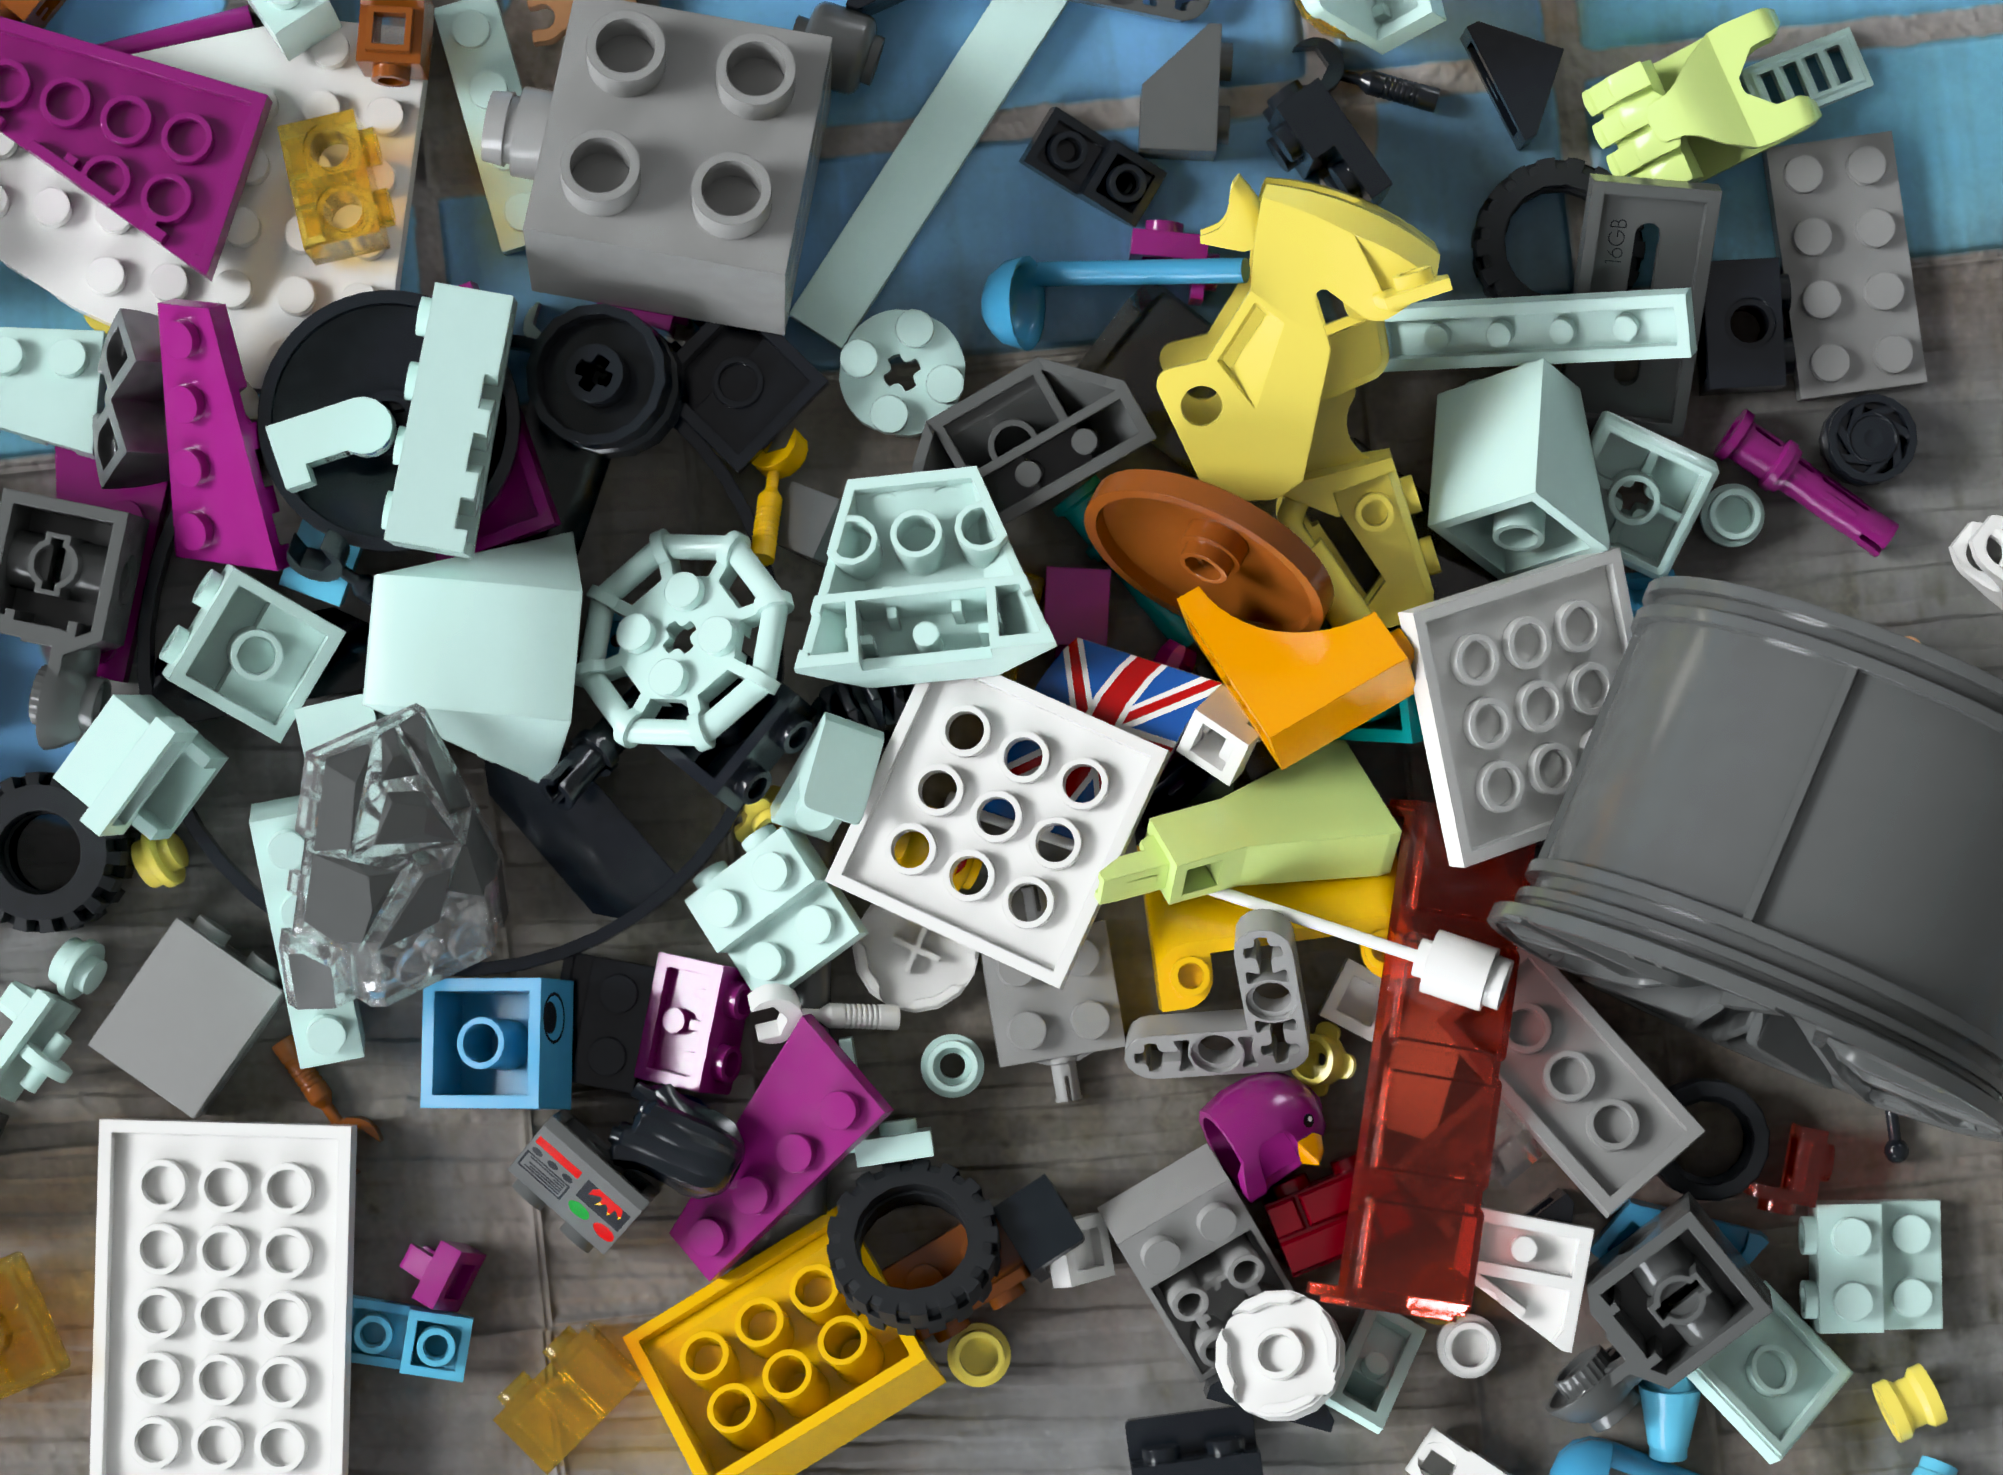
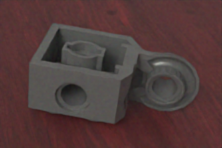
[0,488,150,750]
[1546,1191,1773,1433]

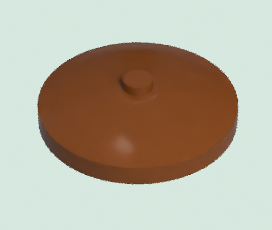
[1084,469,1334,633]

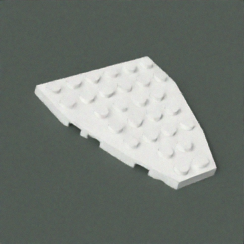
[0,21,434,394]

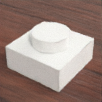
[1318,958,1405,1044]
[1050,1212,1115,1288]

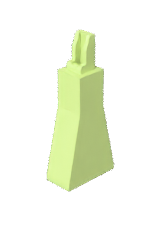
[1094,740,1402,905]

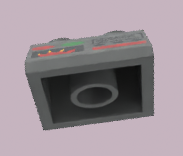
[508,1110,660,1255]

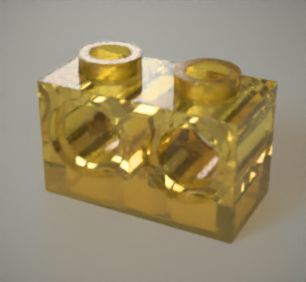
[277,109,396,266]

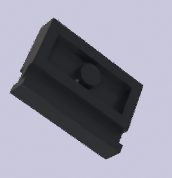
[560,953,656,1093]

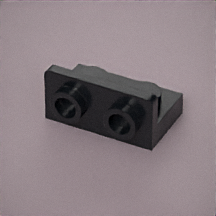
[1125,1406,1263,1475]

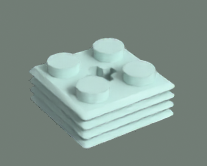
[1590,411,1719,579]

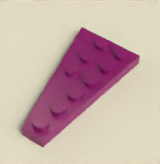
[0,16,273,282]

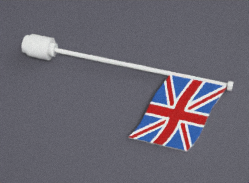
[944,637,1514,1011]

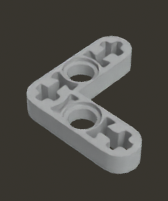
[1124,909,1310,1079]

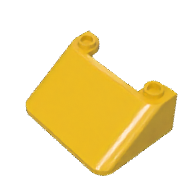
[1137,846,1416,1012]

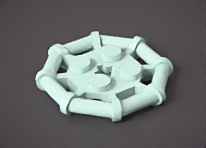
[575,528,794,752]

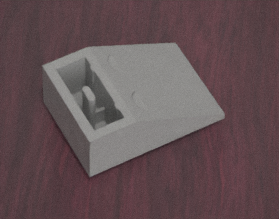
[1097,1143,1295,1383]

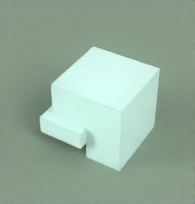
[53,694,229,840]

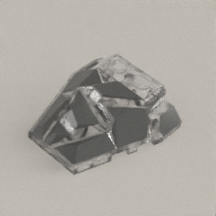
[279,703,510,1010]

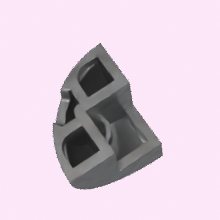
[92,308,259,489]

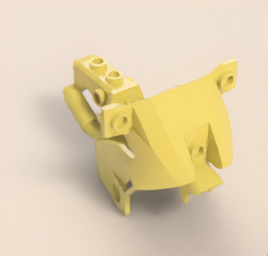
[1156,173,1453,628]

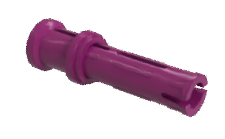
[1713,408,1899,557]

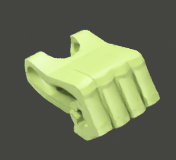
[1582,8,1822,183]

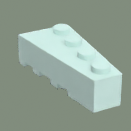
[381,282,518,559]

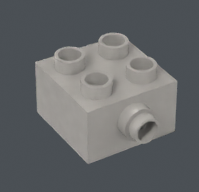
[481,0,833,335]

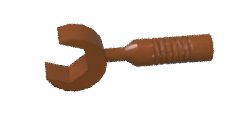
[272,1034,384,1174]

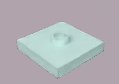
[1686,1280,1854,1464]

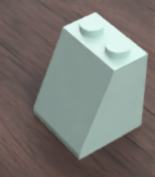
[1428,358,1610,580]

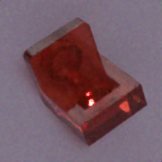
[1743,1123,1835,1216]

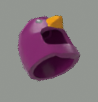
[1199,1072,1326,1204]

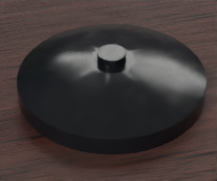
[258,290,521,552]

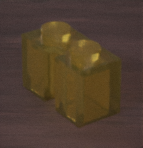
[493,1321,643,1475]

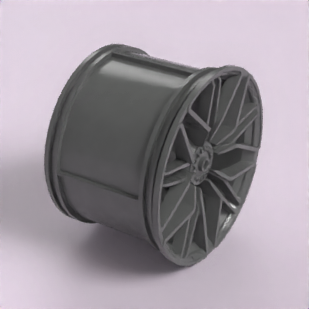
[1487,576,2003,1142]

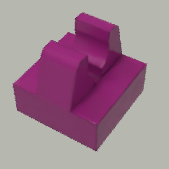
[399,1240,487,1312]

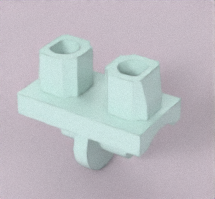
[0,981,82,1103]

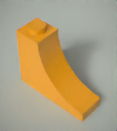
[1177,586,1416,770]

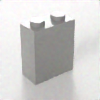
[88,914,286,1118]

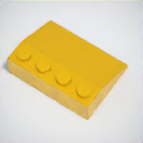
[622,1206,946,1475]

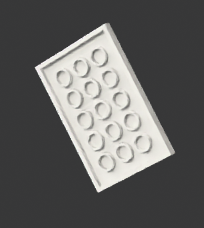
[90,1118,357,1475]

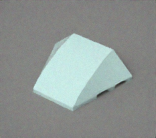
[794,466,1057,688]
[362,531,583,784]

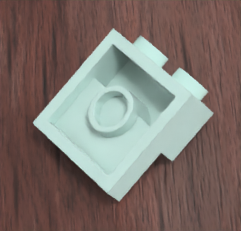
[159,564,346,743]
[684,824,869,991]
[1798,1199,1943,1334]

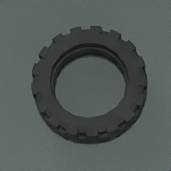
[1471,157,1645,298]
[827,1158,1001,1336]

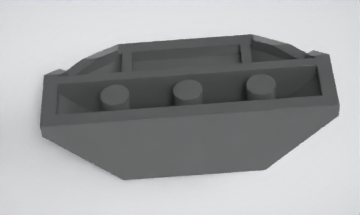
[911,357,1157,526]

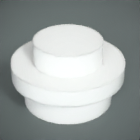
[1436,1313,1501,1378]

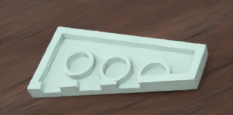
[0,327,107,460]

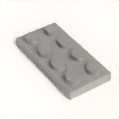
[1762,131,1927,402]
[1433,948,1705,1219]

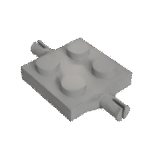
[980,886,1126,1103]

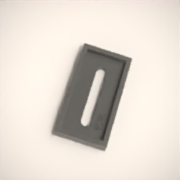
[1561,173,1722,437]

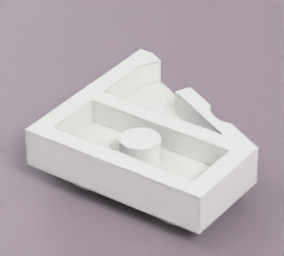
[1452,1203,1594,1353]

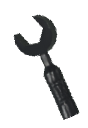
[1292,37,1440,113]
[287,528,374,607]

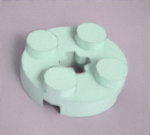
[839,309,966,438]

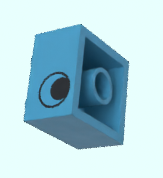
[420,978,574,1110]

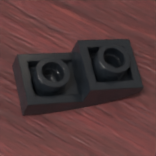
[1019,107,1167,228]

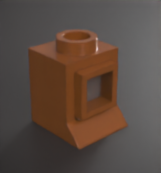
[356,0,435,87]

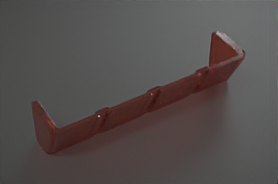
[1306,800,1536,1322]

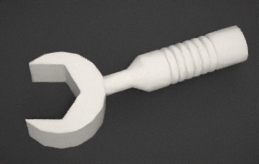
[747,983,901,1044]

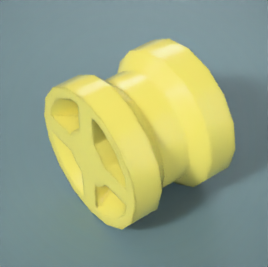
[1872,1363,1948,1443]

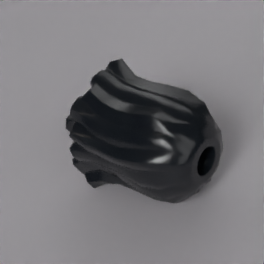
[608,1081,745,1199]

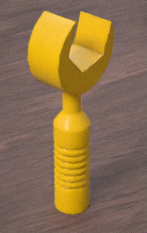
[751,428,808,566]

